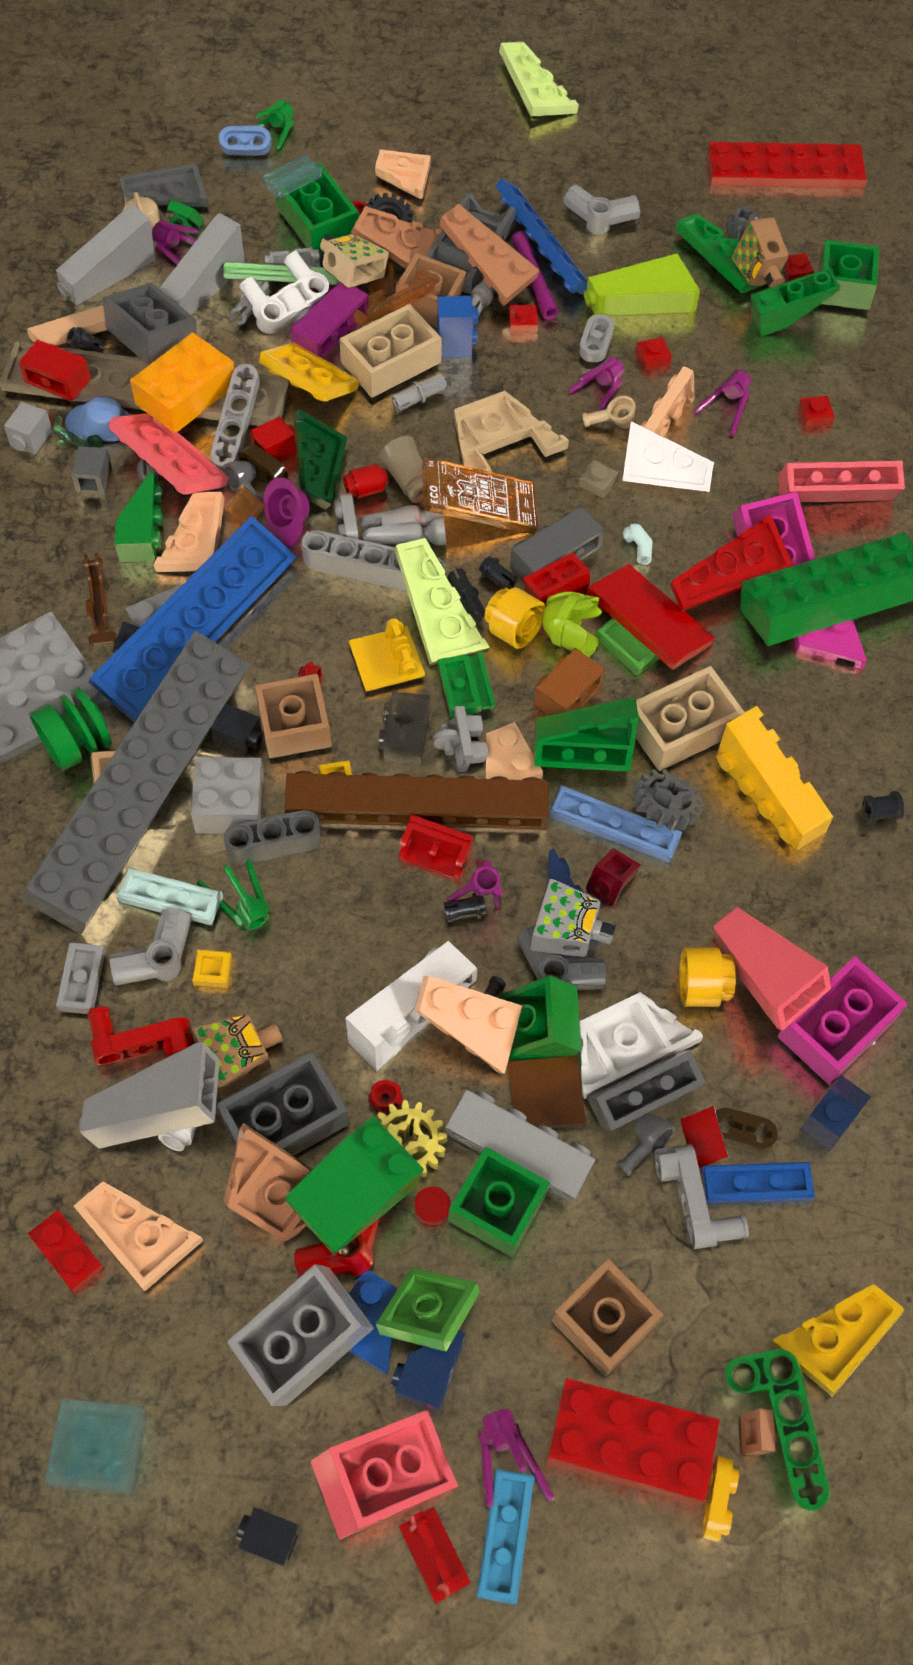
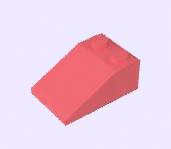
[310,1410,458,1540]

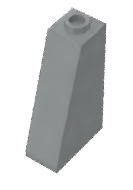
[56,204,156,306]
[159,213,245,315]
[79,1041,220,1149]

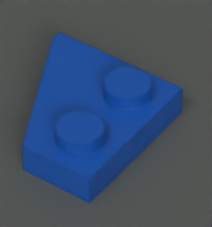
[349,1270,397,1375]

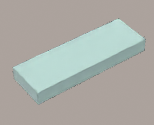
[116,868,223,926]

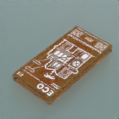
[422,457,538,535]

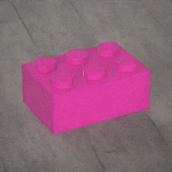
[777,956,908,1086]

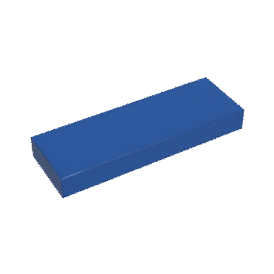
[700,1162,815,1205]

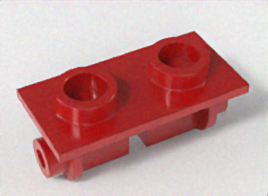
[398,1506,471,1604]

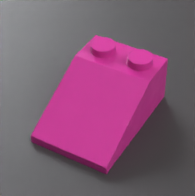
[731,491,815,566]

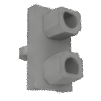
[433,706,488,772]

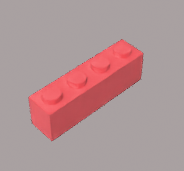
[778,461,905,502]

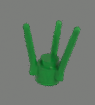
[255,99,294,150]
[197,860,271,931]

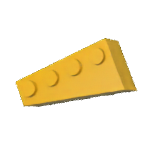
[716,706,833,851]

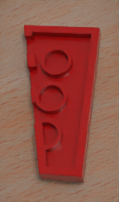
[670,513,794,612]

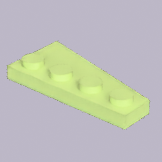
[499,42,579,117]
[394,538,490,665]

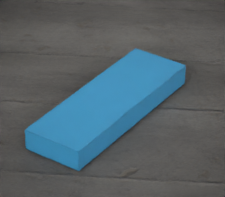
[476,1469,534,1605]

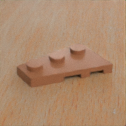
[351,206,442,268]

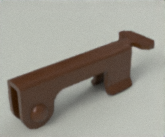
[82,553,117,646]

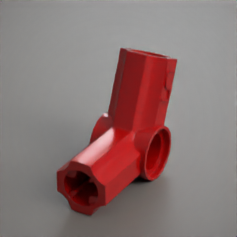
[293,1219,379,1278]

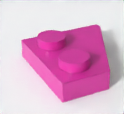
[794,620,867,668]

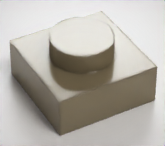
[578,460,619,498]

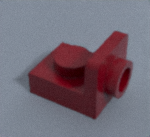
[586,848,641,905]

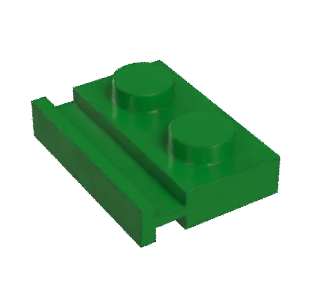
[438,652,495,718]

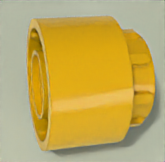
[485,587,546,649]
[679,947,736,1007]

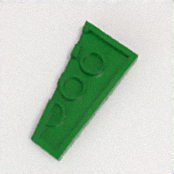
[675,214,784,293]

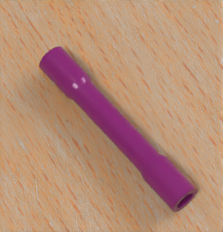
[511,232,559,320]

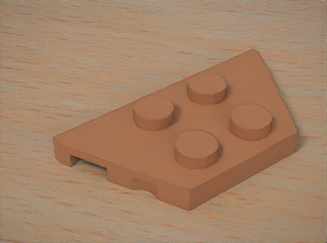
[224,1123,313,1242]

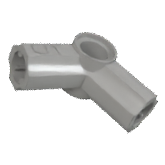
[563,184,640,235]
[109,907,192,986]

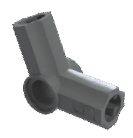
[517,925,606,990]

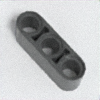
[224,810,321,865]

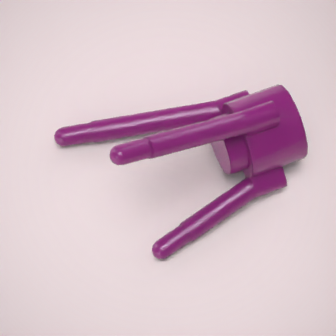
[152,220,200,265]
[568,357,624,411]
[694,369,751,436]
[446,858,503,909]
[478,1409,554,1507]

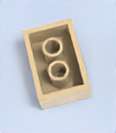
[340,304,442,398]
[636,666,745,771]

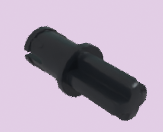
[447,568,485,622]

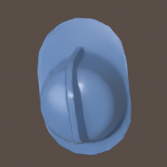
[65,396,130,442]

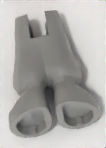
[360,494,446,546]

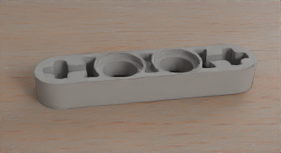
[211,364,260,471]

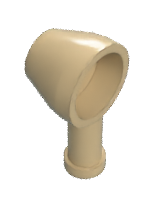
[582,396,636,429]

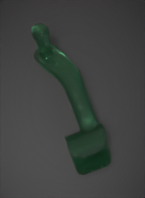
[51,416,103,448]

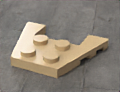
[454,391,569,486]

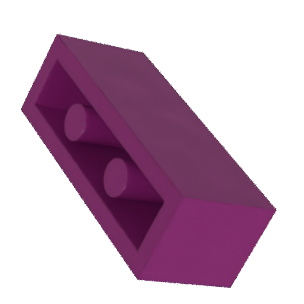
[291,282,369,359]

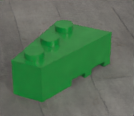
[533,697,639,772]

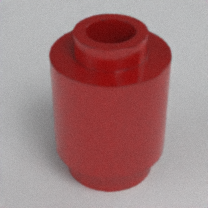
[343,463,388,499]

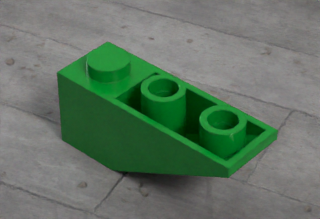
[751,268,840,337]
[115,472,163,562]

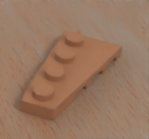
[439,204,540,306]

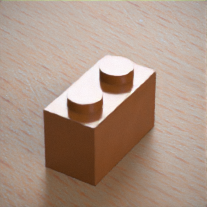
[534,648,605,715]

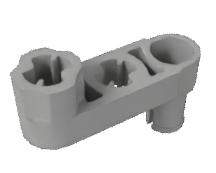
[654,1144,749,1249]

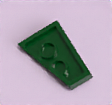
[293,409,348,510]

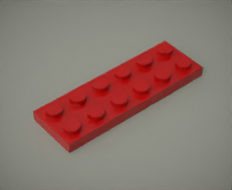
[708,141,867,188]

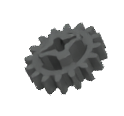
[632,769,704,831]

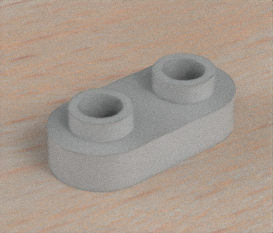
[579,314,614,362]
[334,493,358,539]

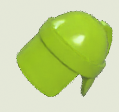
[542,592,602,657]

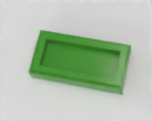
[595,618,659,676]

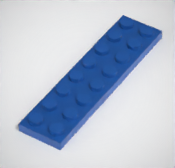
[88,516,297,723]

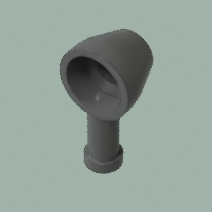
[223,461,264,510]
[616,1113,675,1177]

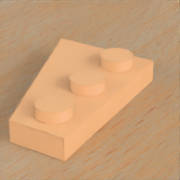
[640,366,695,437]
[153,492,225,572]

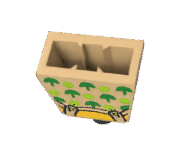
[320,234,389,288]

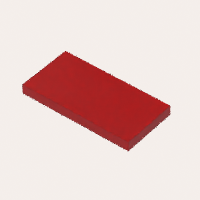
[586,564,716,670]

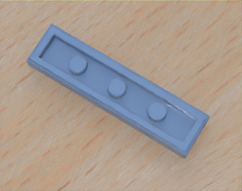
[549,785,682,863]

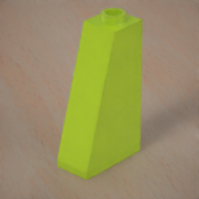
[584,254,700,316]

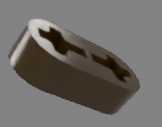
[238,443,288,485]
[715,1108,778,1154]

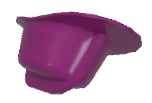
[263,477,310,549]

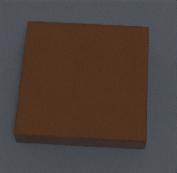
[507,1055,586,1130]

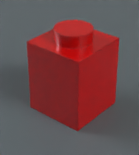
[250,416,297,462]

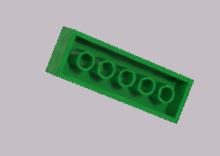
[740,532,913,646]

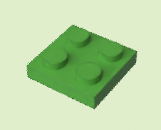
[376,1267,480,1352]

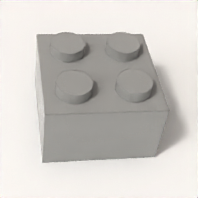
[191,757,264,834]

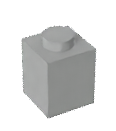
[4,402,52,455]

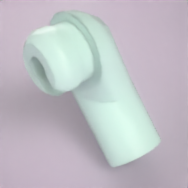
[623,524,653,565]

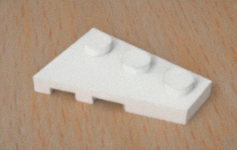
[622,421,714,492]

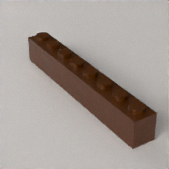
[284,771,549,830]

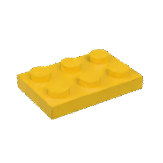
[258,342,360,401]

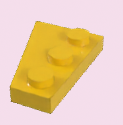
[771,1284,904,1397]

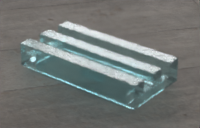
[262,154,322,199]

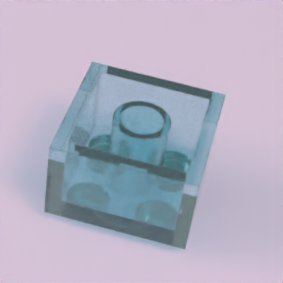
[45,1399,147,1497]

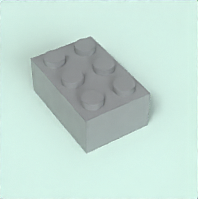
[227,1264,374,1406]

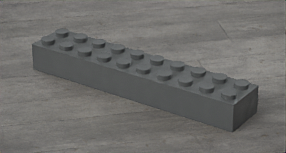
[22,631,250,934]

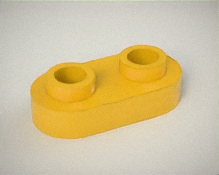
[702,1455,739,1542]

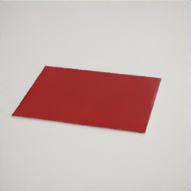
[680,1106,728,1168]

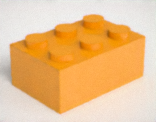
[130,332,234,433]

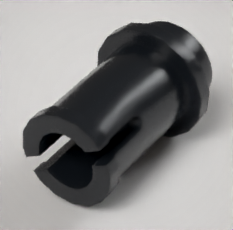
[66,327,105,353]
[479,556,518,589]
[443,893,487,923]

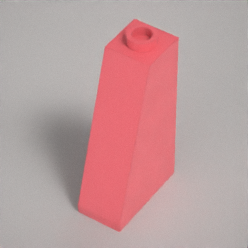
[713,907,831,1031]

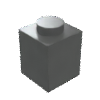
[71,446,112,495]

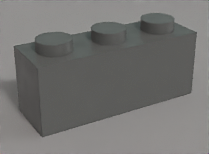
[510,506,604,580]
[587,1051,706,1131]

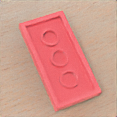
[108,413,229,495]

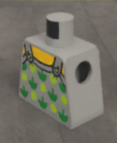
[530,879,616,957]

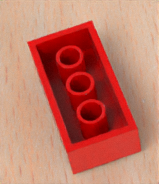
[545,1378,720,1507]

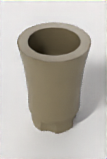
[379,436,436,503]

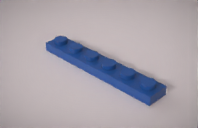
[495,178,588,295]

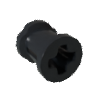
[862,790,904,824]

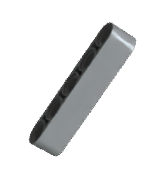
[302,530,446,591]

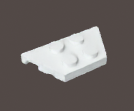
[580,992,703,1099]

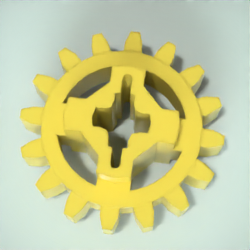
[377,1100,447,1178]

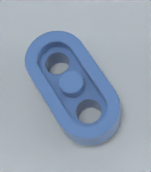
[219,126,271,156]

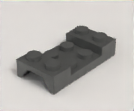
[426,192,516,294]

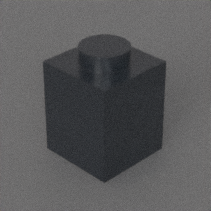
[210,703,264,757]
[236,1507,302,1569]

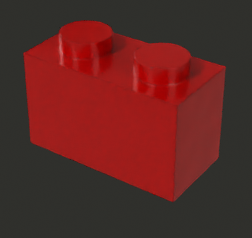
[18,339,91,402]

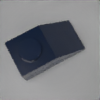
[801,1075,871,1151]
[391,1330,466,1415]

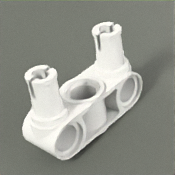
[239,251,329,334]

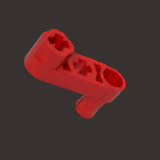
[87,1006,195,1065]

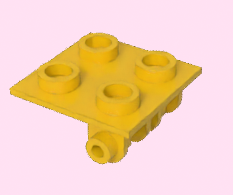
[348,618,425,692]

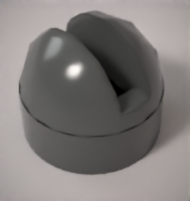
[136,459,161,482]

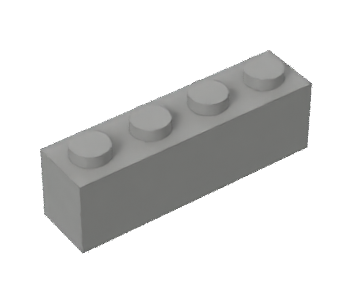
[446,1090,595,1204]

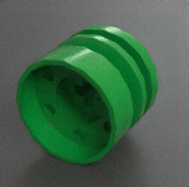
[29,686,113,772]

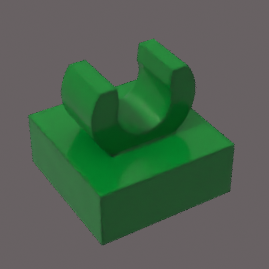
[167,199,204,236]

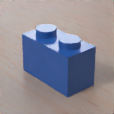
[437,296,478,359]

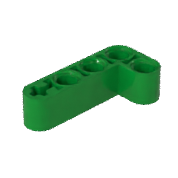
[725,1349,831,1511]

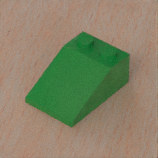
[285,1116,424,1255]

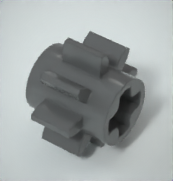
[726,207,759,241]

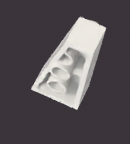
[345,941,477,1071]

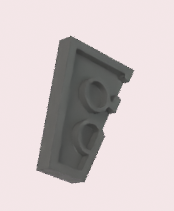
[119,163,208,207]

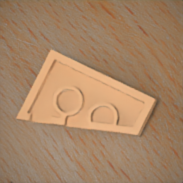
[414,976,522,1074]
[74,1182,203,1292]

